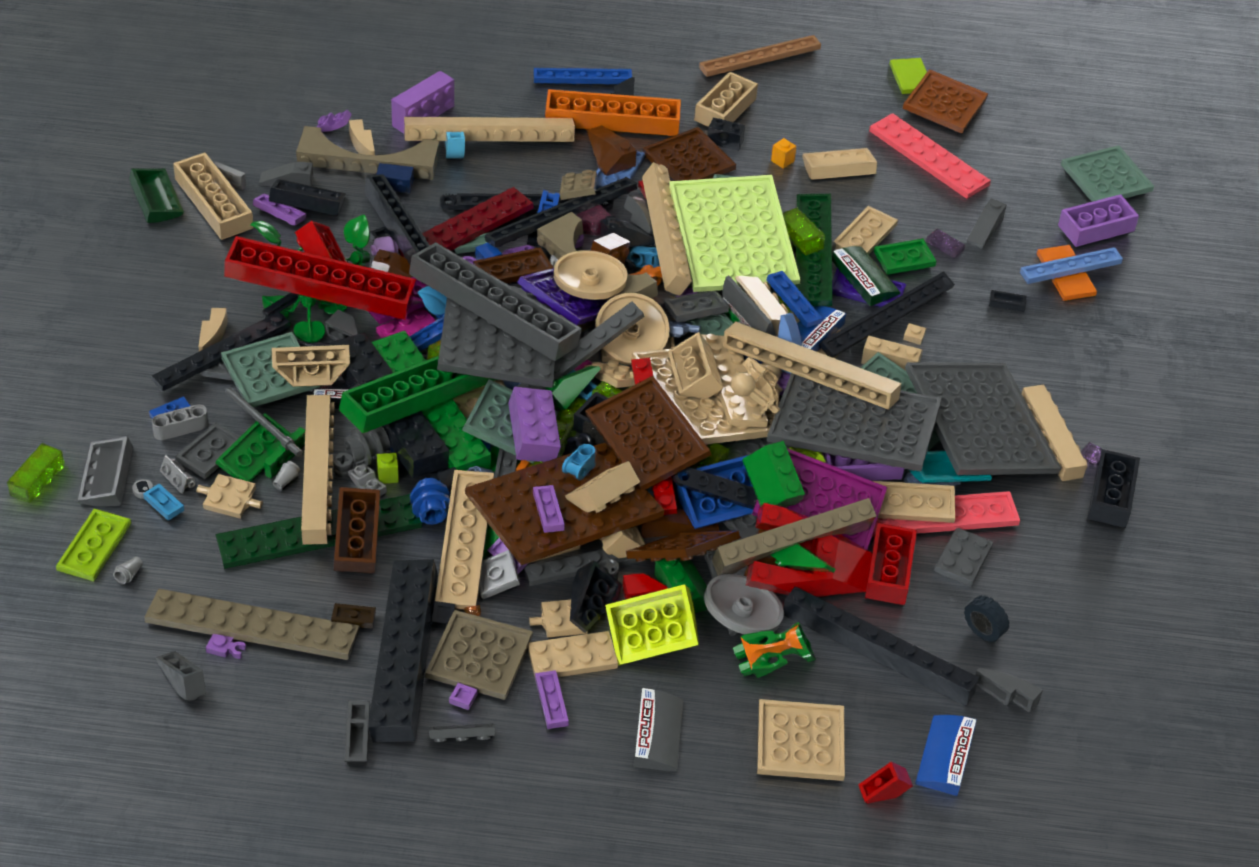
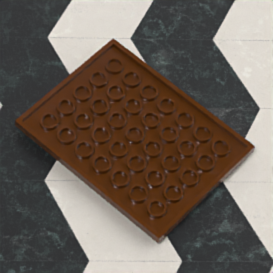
[465,442,664,565]

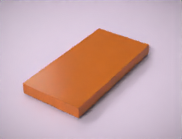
[1037,245,1097,301]

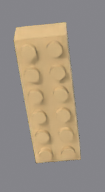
[173,152,254,240]

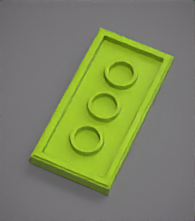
[56,508,131,581]

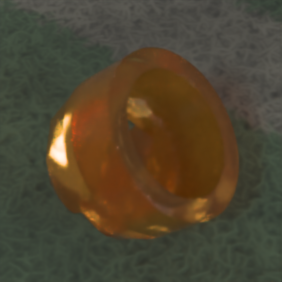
[464,605,481,617]

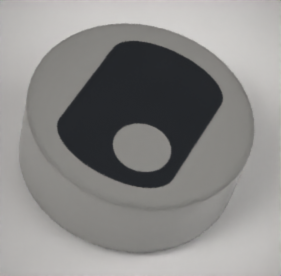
[133,479,153,499]

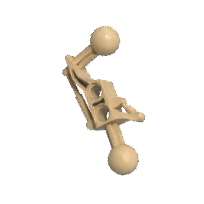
[730,357,783,414]

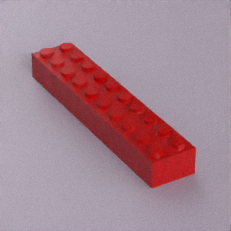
[224,236,416,320]

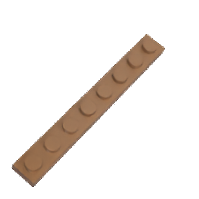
[699,35,821,77]

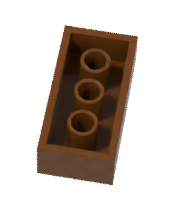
[334,487,380,573]

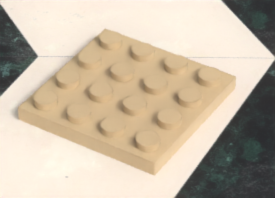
[757,699,845,781]

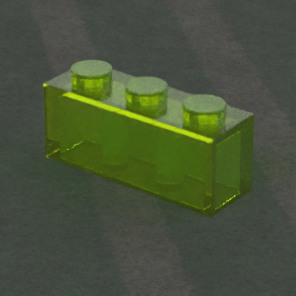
[782,208,825,255]
[7,443,64,503]

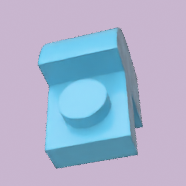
[445,132,465,159]

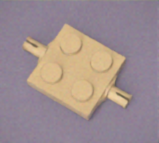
[197,474,263,519]
[529,600,600,638]

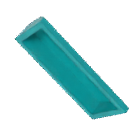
[909,451,992,483]

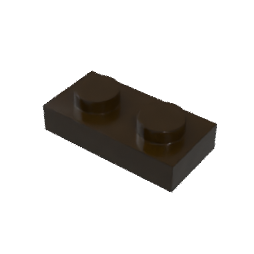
[331,603,376,629]

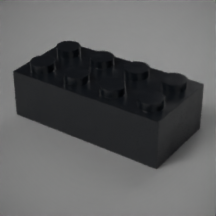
[1087,449,1140,528]

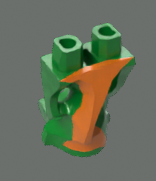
[733,622,816,678]

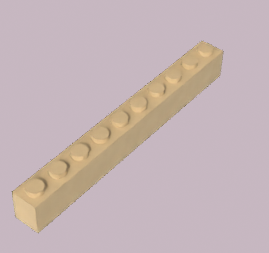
[404,117,575,142]
[642,162,692,296]
[723,322,901,410]
[301,395,335,545]

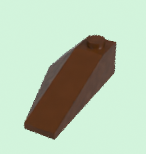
[371,249,413,278]

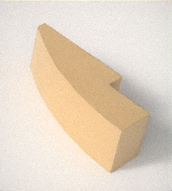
[349,119,375,155]
[199,308,228,351]

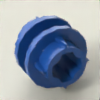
[410,478,450,525]

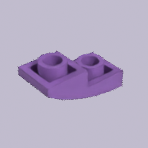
[317,110,352,132]

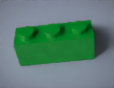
[742,441,805,507]
[655,558,707,613]

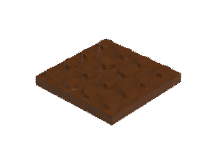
[642,127,736,181]
[626,530,740,562]

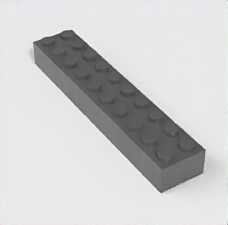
[409,243,582,361]

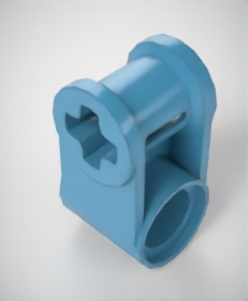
[627,246,660,268]
[562,444,595,480]

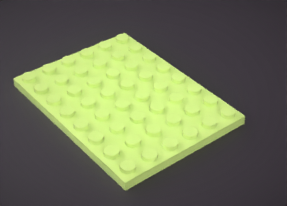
[669,175,800,292]

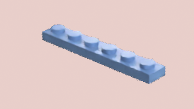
[1020,247,1123,284]

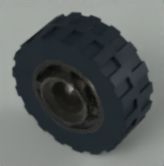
[964,595,1010,642]

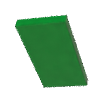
[215,413,291,482]

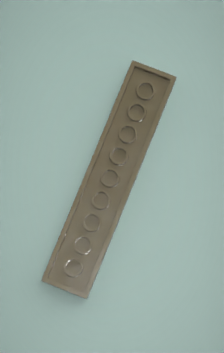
[145,589,359,660]

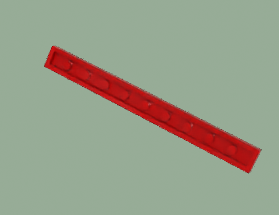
[631,357,677,515]

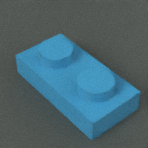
[143,484,185,521]

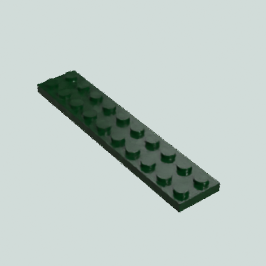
[796,193,832,306]
[215,494,422,569]

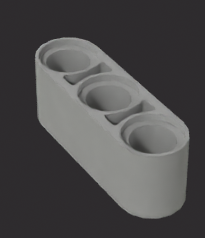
[152,404,208,440]

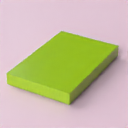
[889,58,927,94]

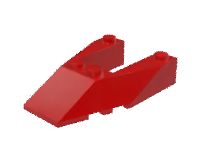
[746,503,872,597]

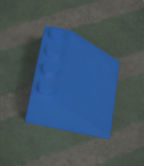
[672,455,753,529]

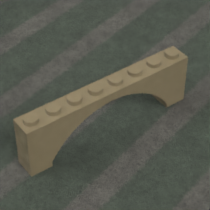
[296,126,440,180]
[537,212,658,301]
[712,498,877,576]

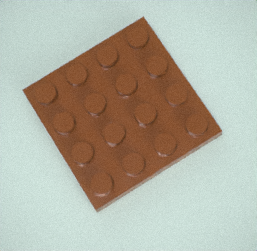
[902,69,988,133]

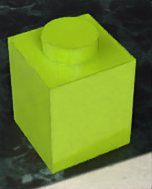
[377,453,398,484]

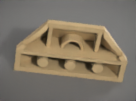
[272,345,350,387]

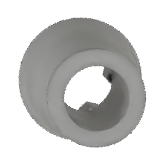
[273,461,300,490]
[113,556,143,584]

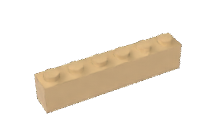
[1022,385,1088,481]

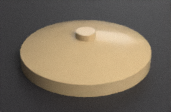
[554,251,627,300]
[595,293,669,365]

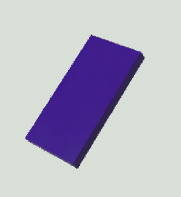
[832,268,906,307]

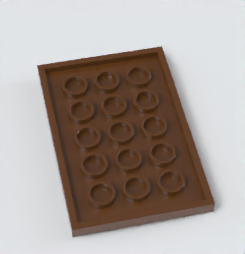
[585,376,711,491]

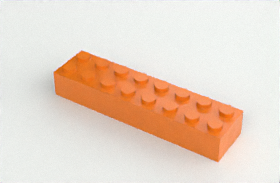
[545,89,681,136]

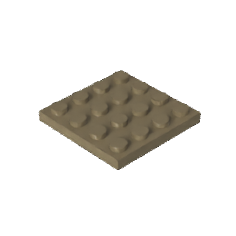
[425,610,533,700]

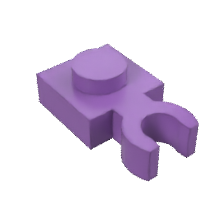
[206,634,246,659]

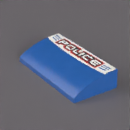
[797,306,846,352]
[915,715,977,796]

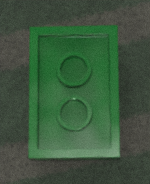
[874,238,937,275]

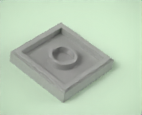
[479,550,520,599]

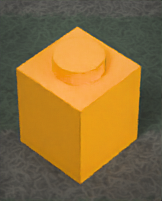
[771,138,797,169]

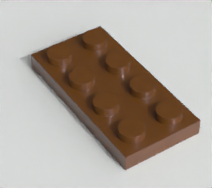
[473,247,554,284]

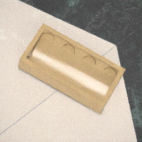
[802,148,877,180]

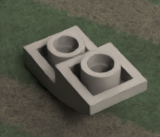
[348,463,387,496]

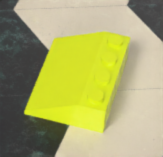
[605,584,699,666]

